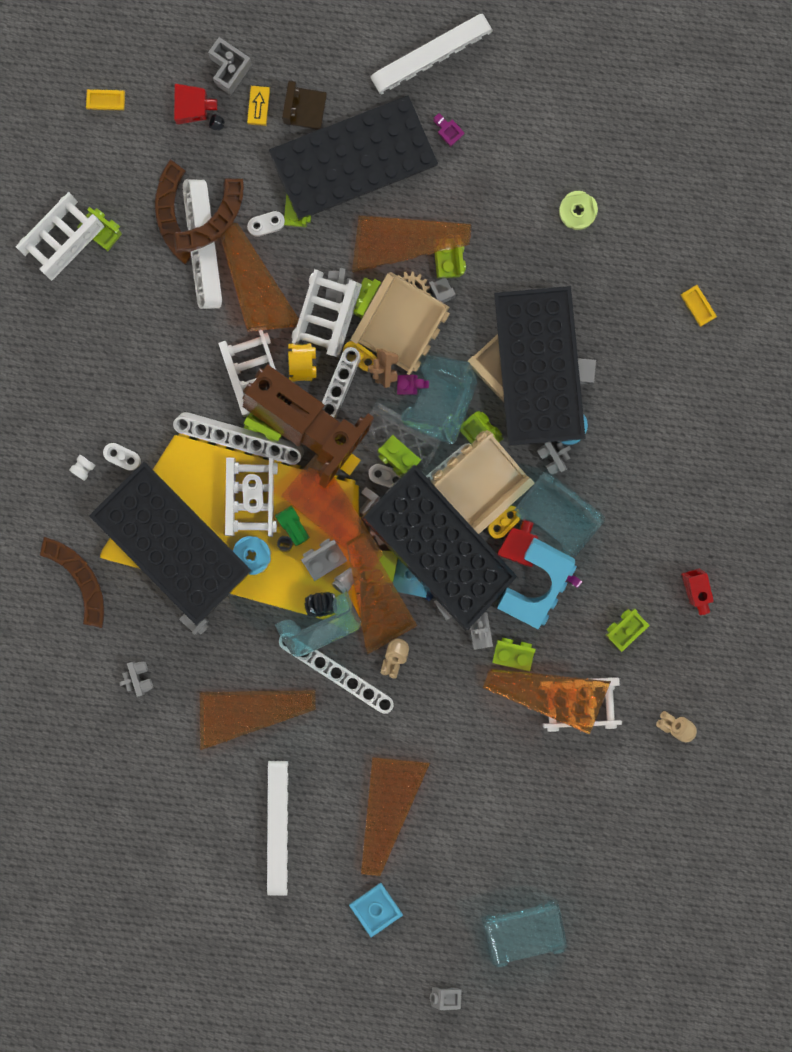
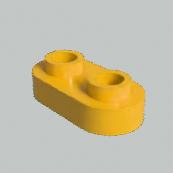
[343,341,377,372]
[487,505,521,538]

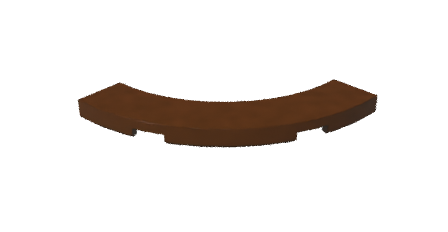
[155,159,191,265]
[174,179,244,253]
[40,537,104,628]

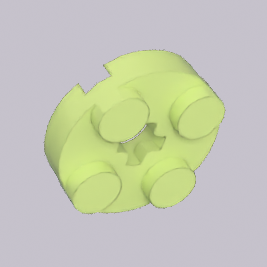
[559,191,598,230]

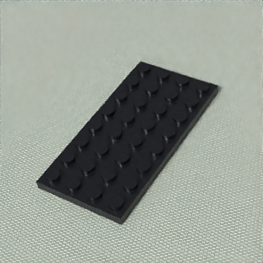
[269,95,438,221]
[494,286,586,446]
[89,462,252,626]
[361,464,517,631]

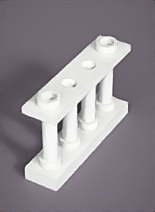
[16,192,105,281]
[292,269,362,358]
[218,329,276,417]
[225,458,278,537]
[540,677,622,732]

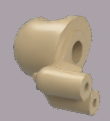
[380,638,409,678]
[656,711,697,743]

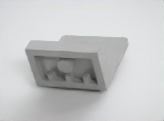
[301,539,347,581]

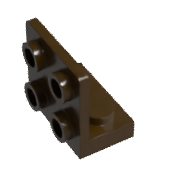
[282,81,327,130]

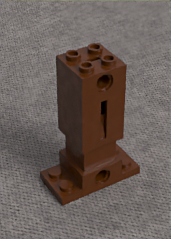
[242,365,374,488]

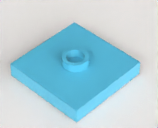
[391,559,427,598]
[349,883,403,937]

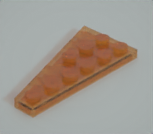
[352,216,472,273]
[221,223,299,332]
[281,454,383,570]
[346,533,417,655]
[200,690,316,750]
[361,757,430,876]

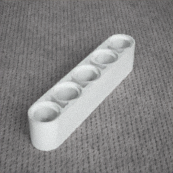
[322,347,361,419]

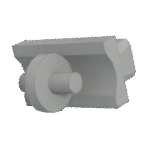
[325,268,353,303]
[537,442,571,474]
[470,612,493,650]
[119,661,154,697]

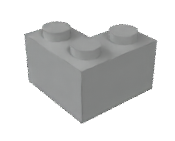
[208,37,252,96]

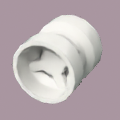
[69,455,96,481]

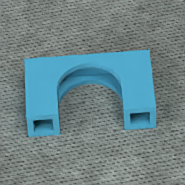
[497,538,577,629]

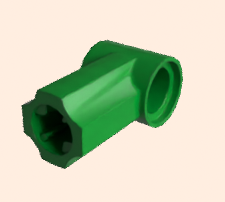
[275,505,310,546]

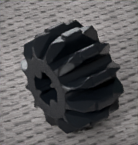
[304,592,338,617]

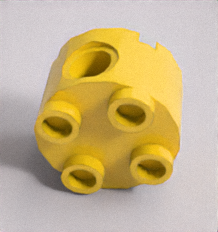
[288,343,316,382]

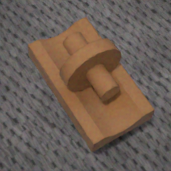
[368,349,399,388]

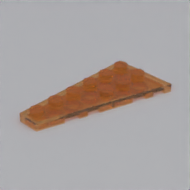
[483,669,611,734]

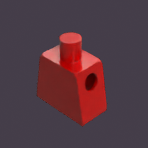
[174,84,218,124]
[497,520,538,568]
[681,568,714,615]

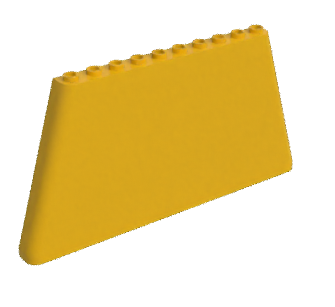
[100,433,361,629]

